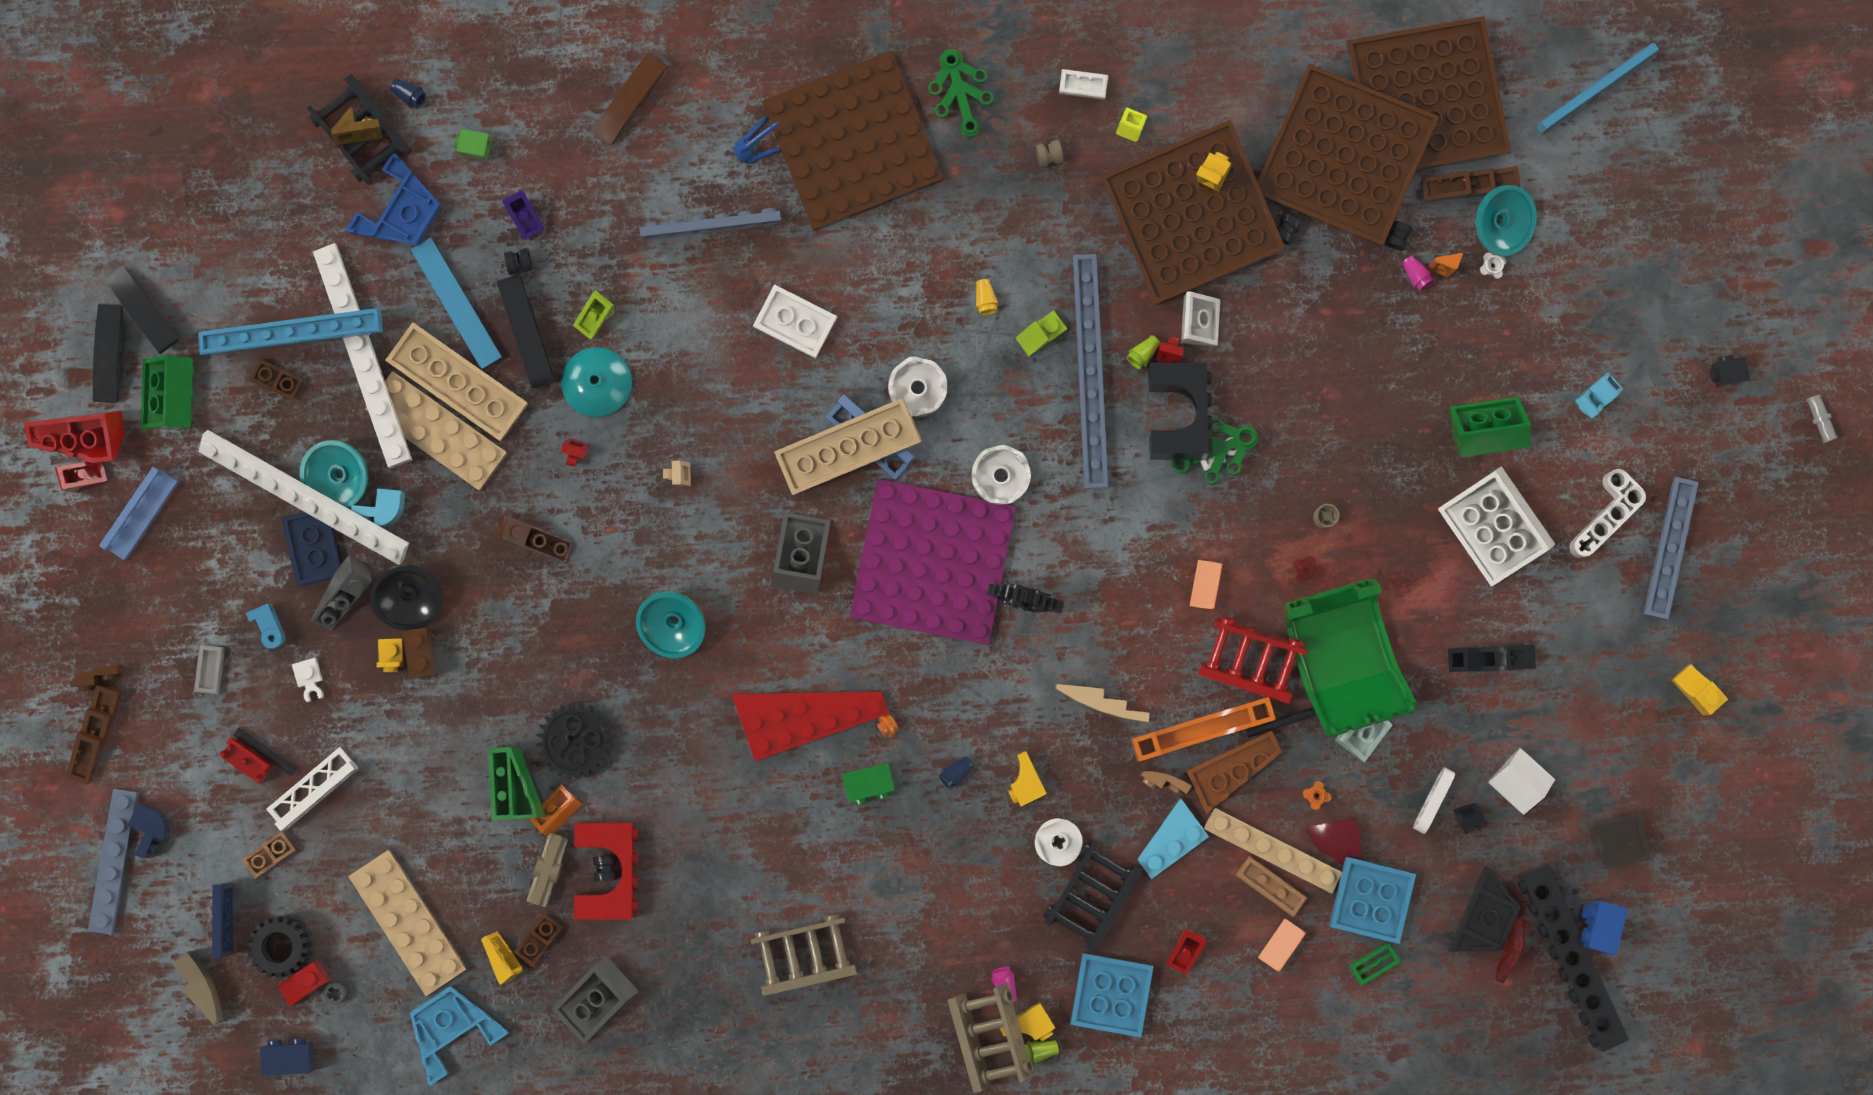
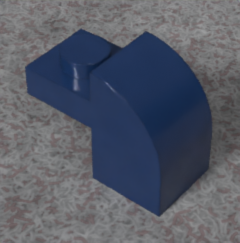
[128,803,171,859]

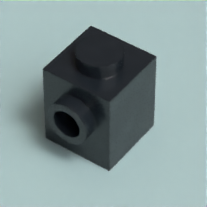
[1710,355,1750,388]

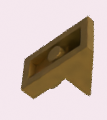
[331,107,382,146]

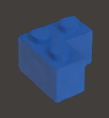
[1581,901,1628,955]

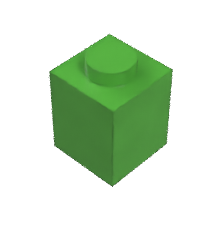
[454,129,492,161]

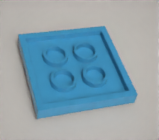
[1329,857,1416,944]
[1070,953,1154,1037]

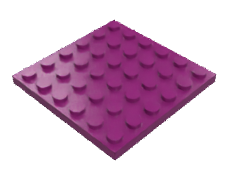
[850,479,1016,645]

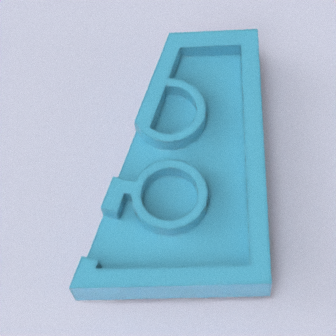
[1137,798,1209,879]

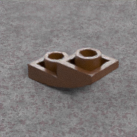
[249,359,303,400]
[70,665,124,692]
[513,913,563,968]

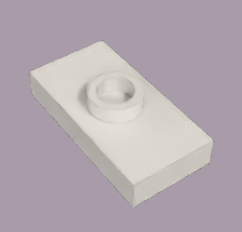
[1059,69,1108,100]

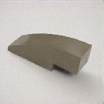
[173,951,223,1025]

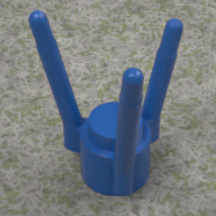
[732,116,781,164]

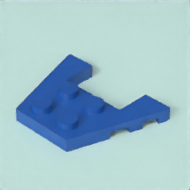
[346,153,442,246]

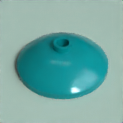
[1476,185,1537,256]
[561,347,632,418]
[300,440,368,508]
[636,591,706,658]

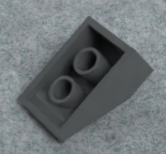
[771,512,831,594]
[552,956,639,1044]

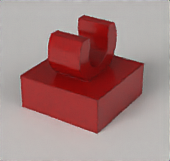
[1156,336,1184,363]
[561,439,590,467]

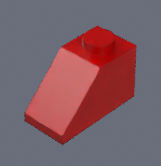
[278,960,332,1007]

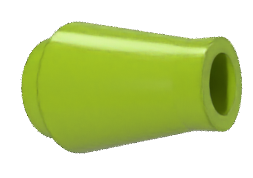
[1127,335,1161,370]
[1025,1040,1059,1065]

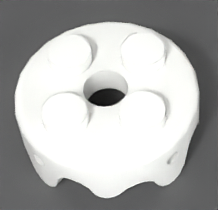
[888,357,947,417]
[972,445,1031,505]

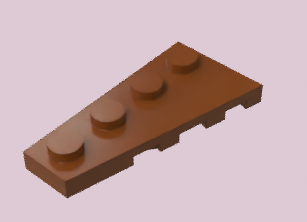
[1186,731,1282,814]

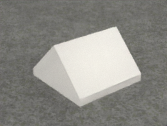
[1181,292,1220,346]
[1488,747,1555,815]

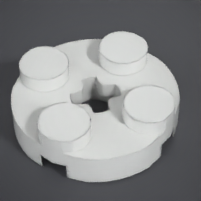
[1035,818,1083,866]

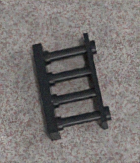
[307,74,412,185]
[1043,840,1143,953]

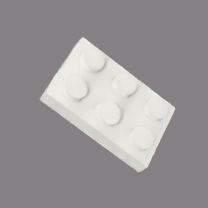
[753,285,837,359]

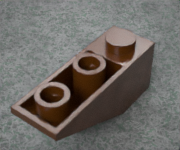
[494,515,574,564]

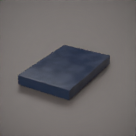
[282,512,342,587]
[212,883,233,958]

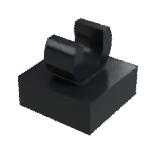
[1453,803,1485,834]

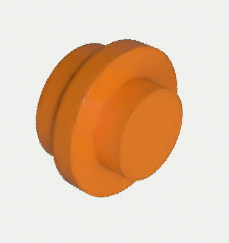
[877,715,899,738]

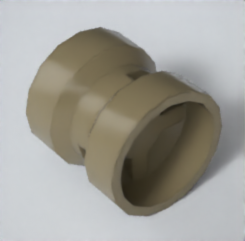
[1035,140,1064,168]
[1313,504,1340,529]

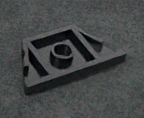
[1448,866,1521,952]

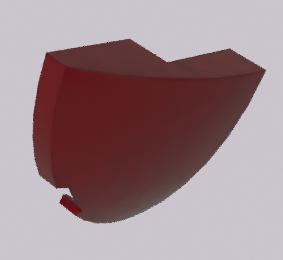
[1307,818,1363,865]

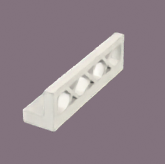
[267,747,359,831]

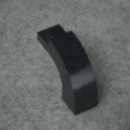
[1448,645,1536,672]

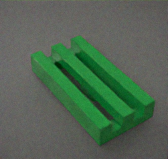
[1348,941,1401,987]

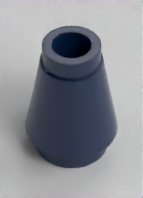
[390,79,426,109]
[938,756,974,790]

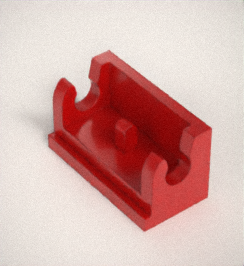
[219,738,274,785]

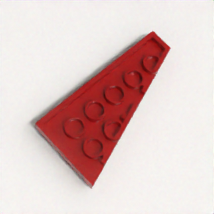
[732,692,889,761]

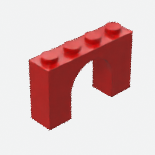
[574,823,639,920]

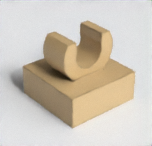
[663,461,691,487]

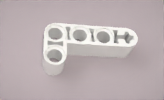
[1569,469,1646,558]

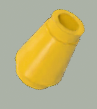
[976,279,999,316]

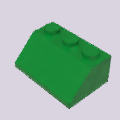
[141,355,194,430]
[1449,397,1531,458]

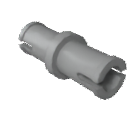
[1806,394,1838,444]

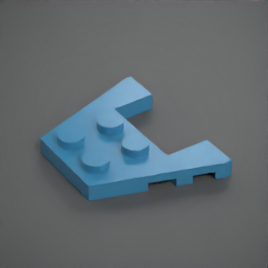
[410,986,509,1086]

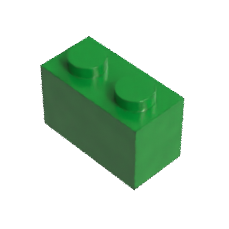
[842,763,895,805]

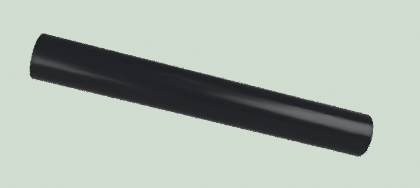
[1245,707,1316,738]
[233,728,297,776]

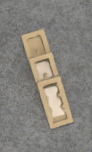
[1055,684,1150,723]

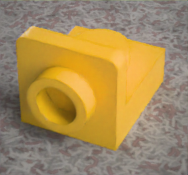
[377,638,404,672]

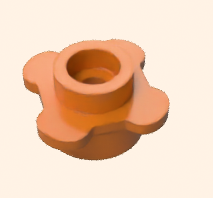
[1303,781,1331,810]

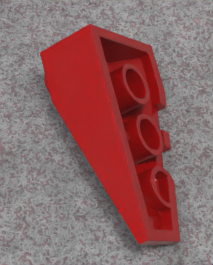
[24,410,125,463]

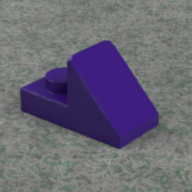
[502,189,545,240]

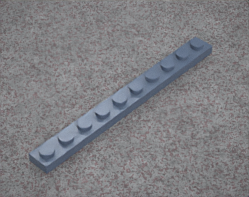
[1073,254,1108,489]

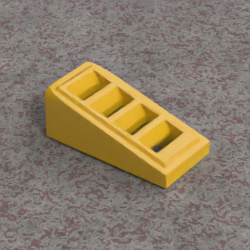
[481,932,524,985]

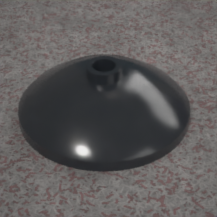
[370,564,443,631]

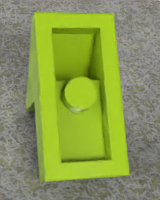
[573,290,615,340]
[1015,310,1067,357]

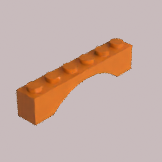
[1130,697,1276,762]

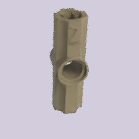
[526,832,569,907]

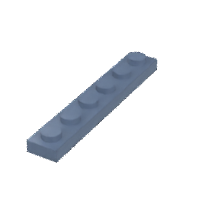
[640,208,782,241]
[1643,477,1699,620]
[88,789,139,935]

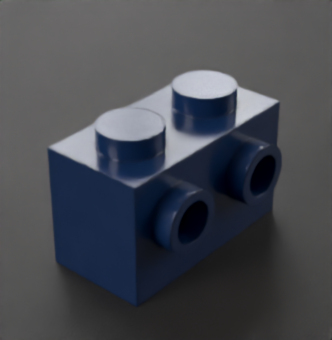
[260,1038,314,1076]

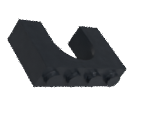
[1148,363,1212,460]

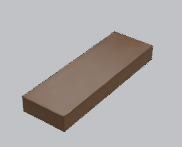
[1235,856,1307,917]

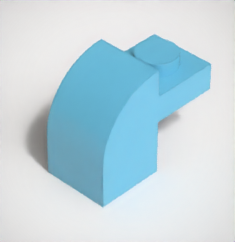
[1575,372,1623,418]
[351,489,405,528]

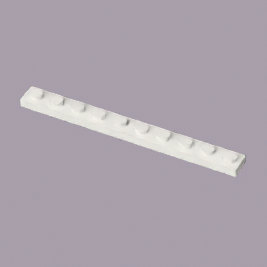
[313,243,412,469]
[199,430,409,565]

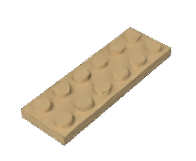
[385,322,528,442]
[365,371,508,491]
[774,397,922,495]
[348,850,467,996]

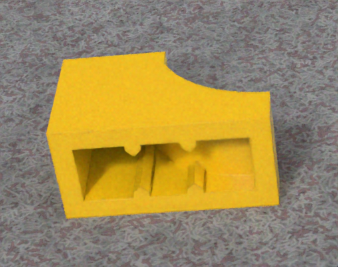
[1196,152,1231,192]
[1672,664,1728,716]
[1008,751,1046,806]
[999,1002,1055,1041]

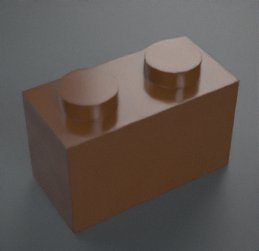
[402,627,438,679]

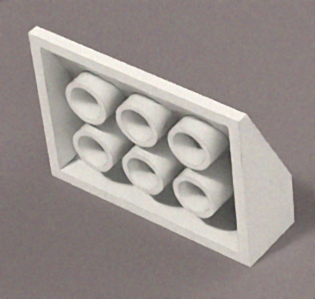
[1438,466,1555,587]

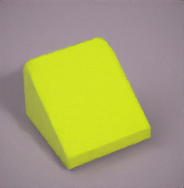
[1116,107,1148,142]

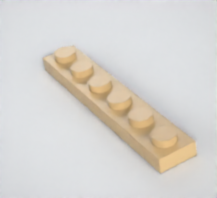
[1203,808,1342,894]

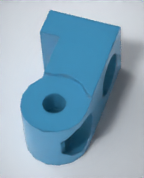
[246,604,286,649]

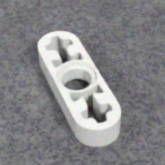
[1413,767,1455,834]

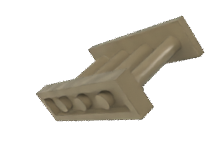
[751,914,857,996]
[947,983,1033,1093]

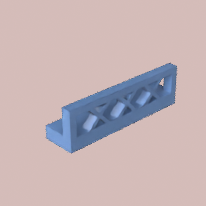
[825,394,914,480]
[99,467,180,561]

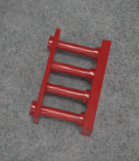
[1198,616,1307,704]

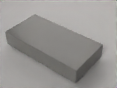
[194,645,225,695]

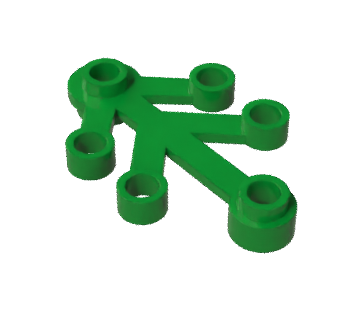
[928,49,993,138]
[1171,418,1259,485]

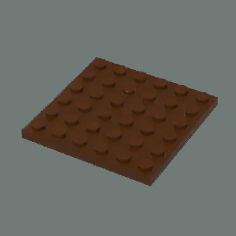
[1346,16,1511,170]
[762,50,943,231]
[1257,64,1439,247]
[1101,120,1286,305]

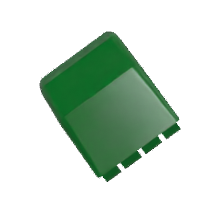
[1284,579,1417,737]

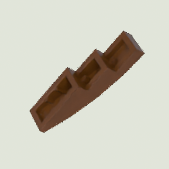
[592,53,668,145]
[1422,166,1521,202]
[66,683,122,785]

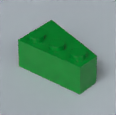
[488,747,546,821]

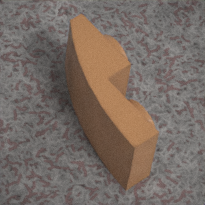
[1140,771,1191,795]
[242,831,296,880]

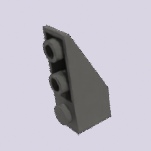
[311,555,372,631]

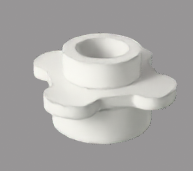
[1480,253,1506,279]

